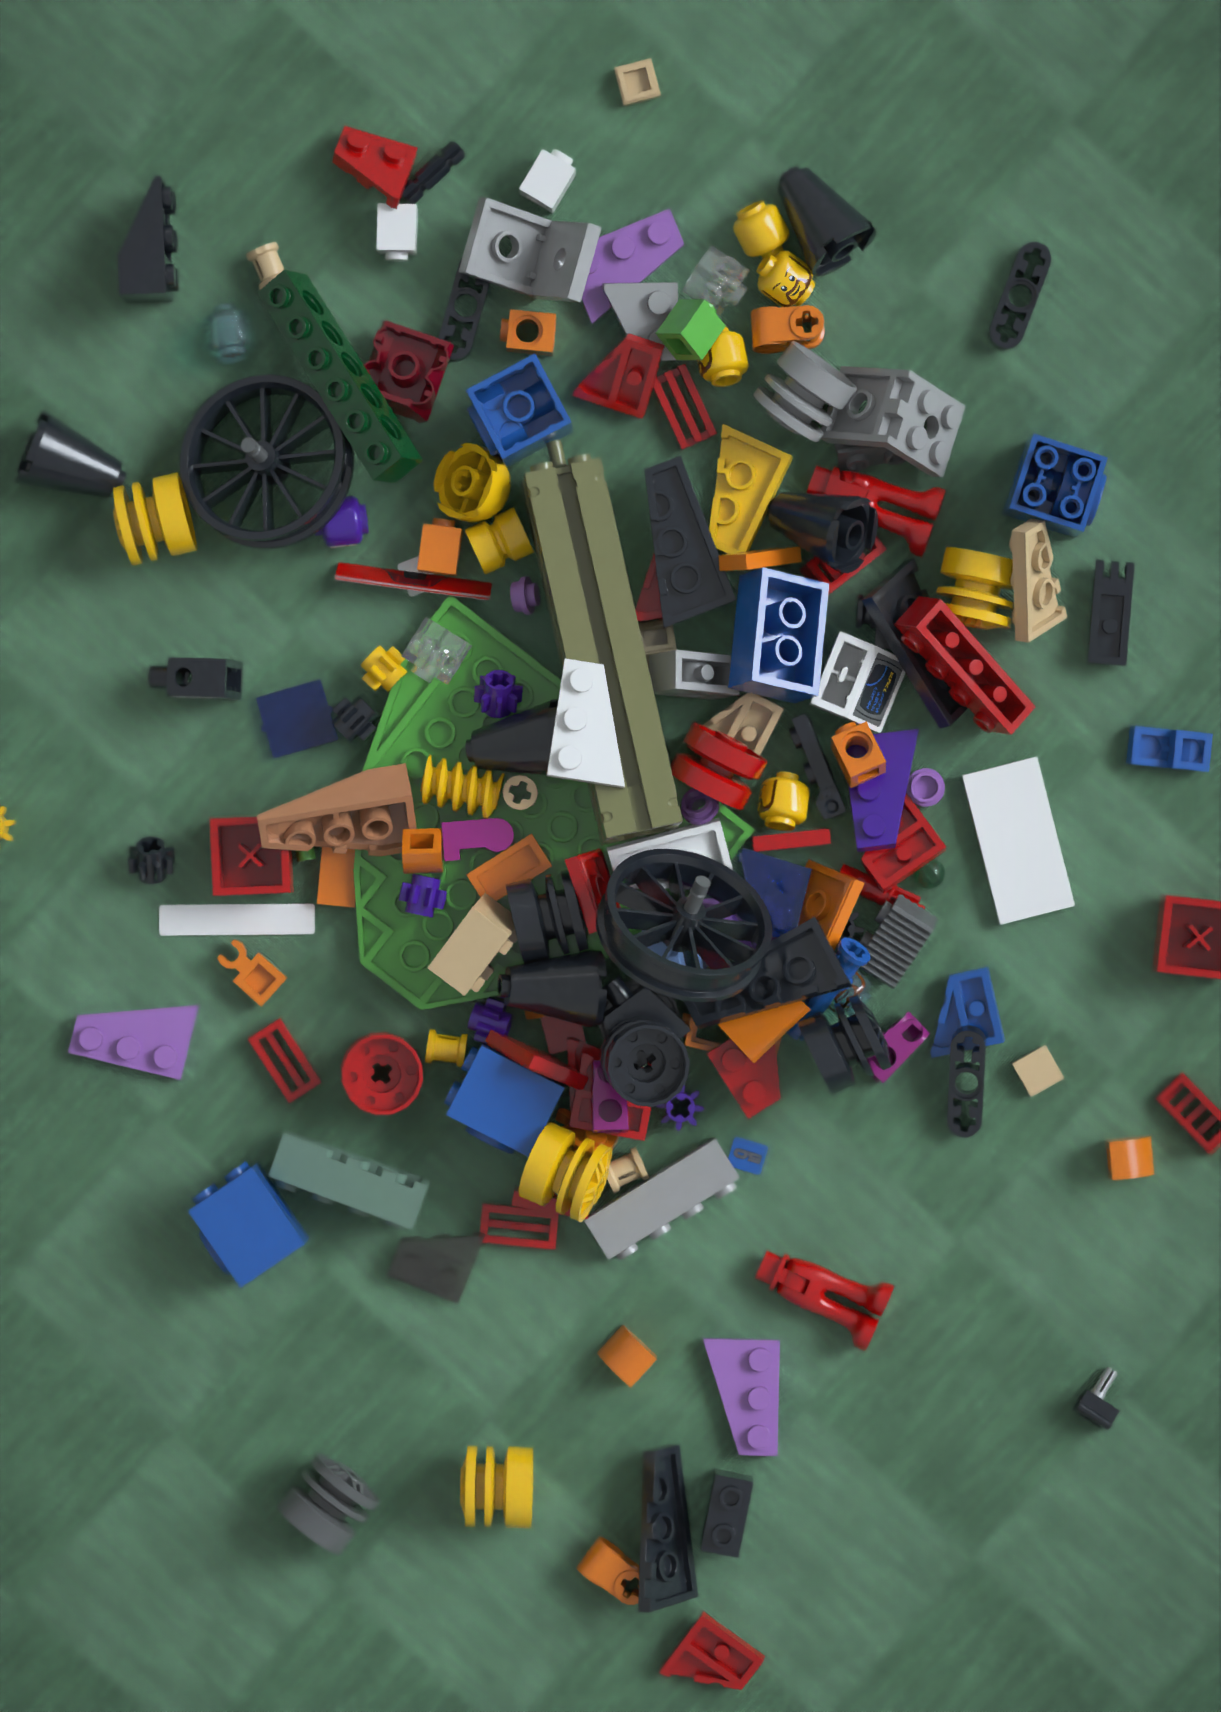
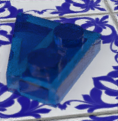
[737,848,812,940]

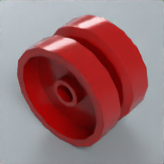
[670,722,768,810]

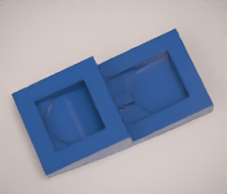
[1126,726,1213,772]

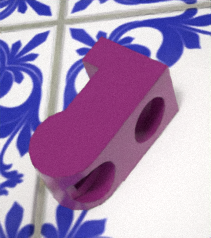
[441,818,514,861]
[868,1011,930,1084]
[592,1060,629,1133]

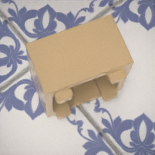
[428,893,518,996]

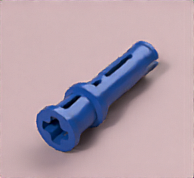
[787,937,871,1041]

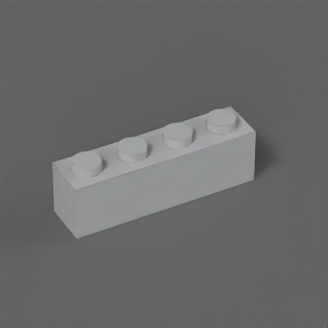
[584,1136,740,1261]

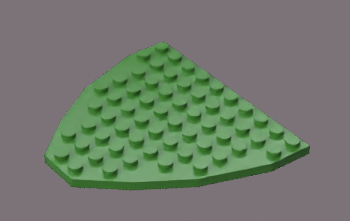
[353,595,755,1010]

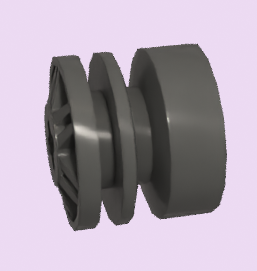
[277,1453,380,1555]

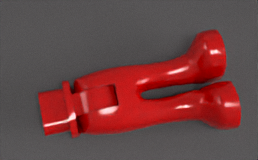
[806,465,947,558]
[755,1250,895,1352]

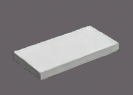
[962,757,1075,925]

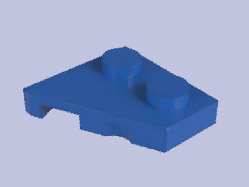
[930,966,1005,1058]

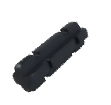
[402,141,465,204]

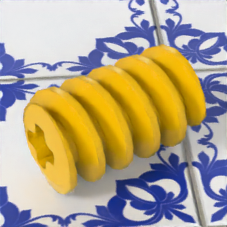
[420,754,505,819]

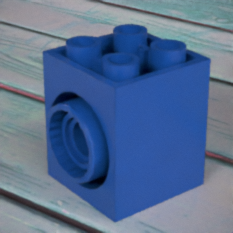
[466,353,573,467]
[1002,433,1108,538]
[443,1043,566,1157]
[188,1161,310,1288]

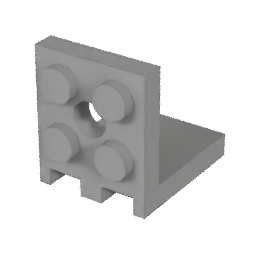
[459,197,602,303]
[821,366,966,478]

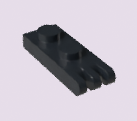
[1087,559,1135,666]

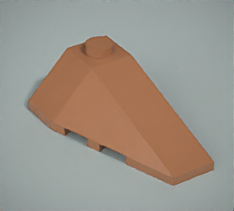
[257,763,417,856]

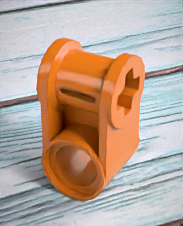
[750,305,825,354]
[576,1536,640,1605]

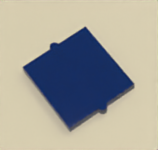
[256,679,339,759]

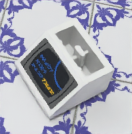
[809,631,905,733]

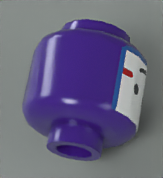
[315,495,369,548]

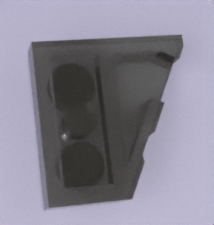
[387,1232,486,1304]

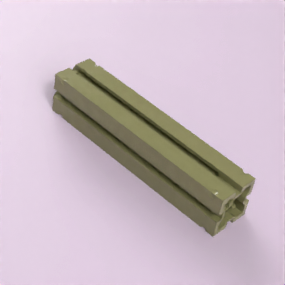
[521,440,683,846]

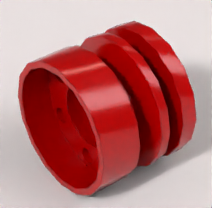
[341,1032,423,1115]

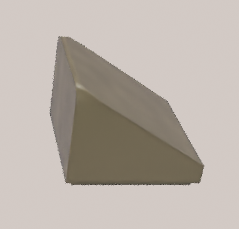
[638,620,677,669]

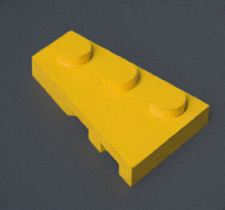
[709,424,793,554]

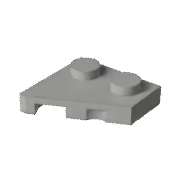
[602,282,678,360]

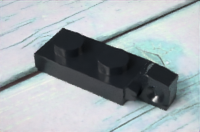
[788,713,847,820]

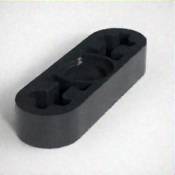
[988,242,1052,351]
[438,256,491,361]
[947,1025,986,1138]

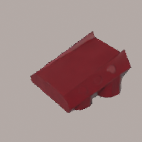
[363,320,454,424]

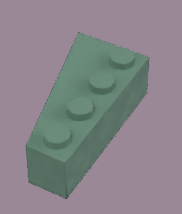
[268,1130,431,1230]

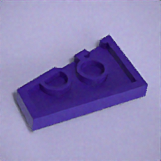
[846,729,919,852]

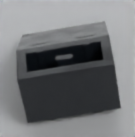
[118,176,180,304]

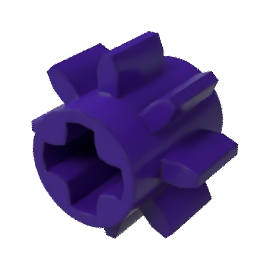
[474,670,523,718]
[398,874,447,918]
[467,997,514,1044]
[657,1085,704,1131]

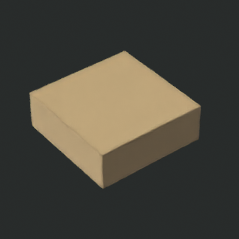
[614,58,661,107]
[1011,1044,1064,1097]

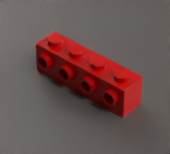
[894,596,1036,735]

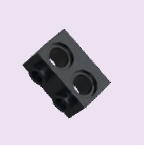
[700,1469,754,1558]

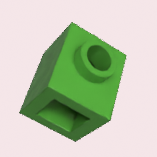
[655,299,726,360]

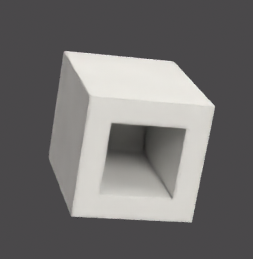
[519,149,576,213]
[376,203,418,262]

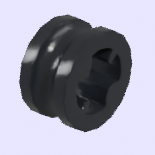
[856,594,876,629]

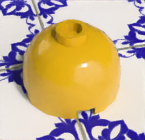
[433,443,511,522]

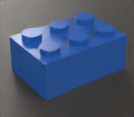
[728,567,829,703]

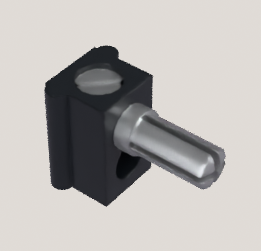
[1072,1367,1120,1431]

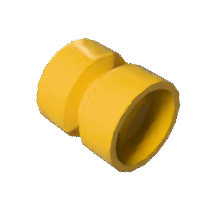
[465,507,534,575]

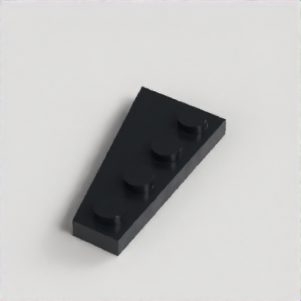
[644,456,736,629]
[861,558,968,729]
[683,917,852,1029]
[638,1444,699,1613]

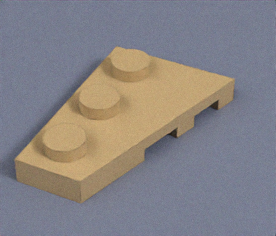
[1009,518,1067,643]

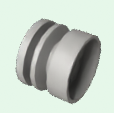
[753,341,857,442]

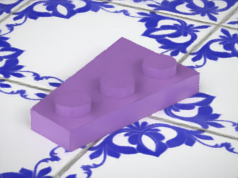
[582,208,684,325]
[68,1005,200,1080]
[703,1337,780,1456]

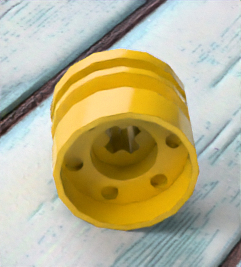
[113,472,197,566]
[936,547,1014,630]
[519,1122,612,1222]
[460,1445,534,1529]

